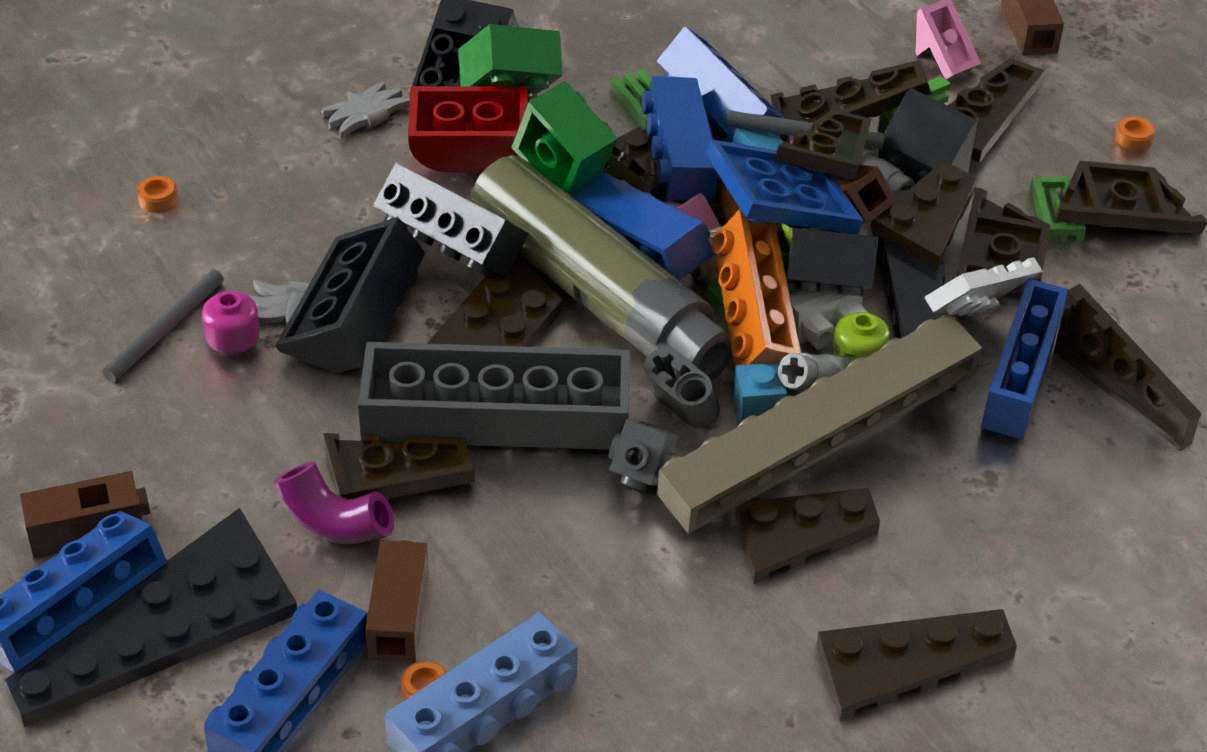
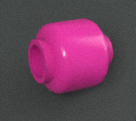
[202,291,260,355]

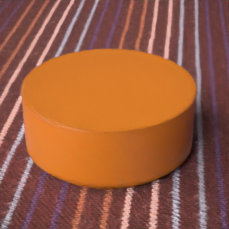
[1115,116,1155,151]
[137,176,179,213]
[401,661,447,700]

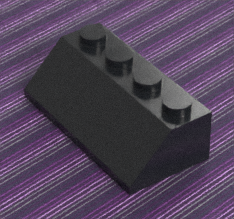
[275,216,426,373]

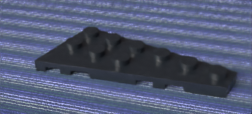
[4,508,297,727]

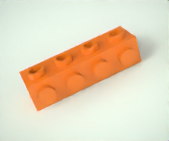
[712,209,801,367]

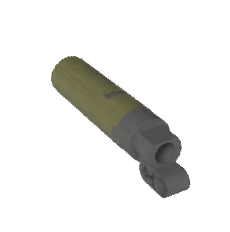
[470,155,733,428]

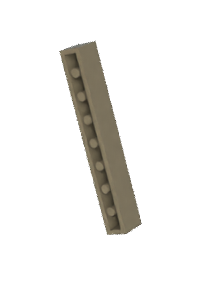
[657,313,983,534]

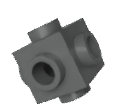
[609,419,679,491]

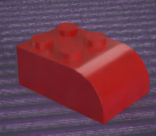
[408,86,527,174]

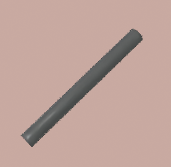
[726,110,884,149]
[102,269,224,382]

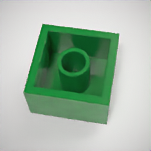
[458,24,563,102]
[511,81,618,196]

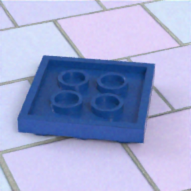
[705,140,864,235]

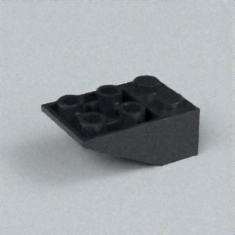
[409,0,519,94]

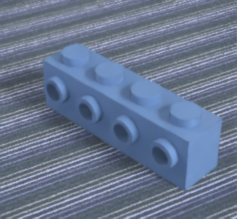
[384,611,578,752]

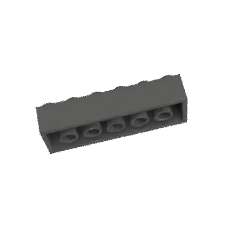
[358,342,630,449]

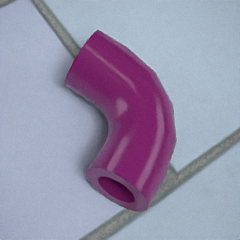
[273,461,395,545]

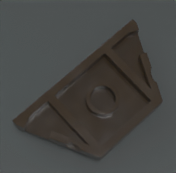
[1054,160,1207,235]
[956,187,1051,294]
[427,254,562,347]

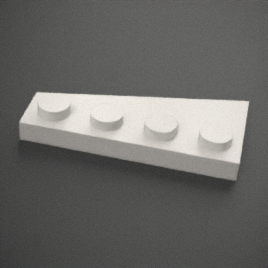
[924,257,1043,317]

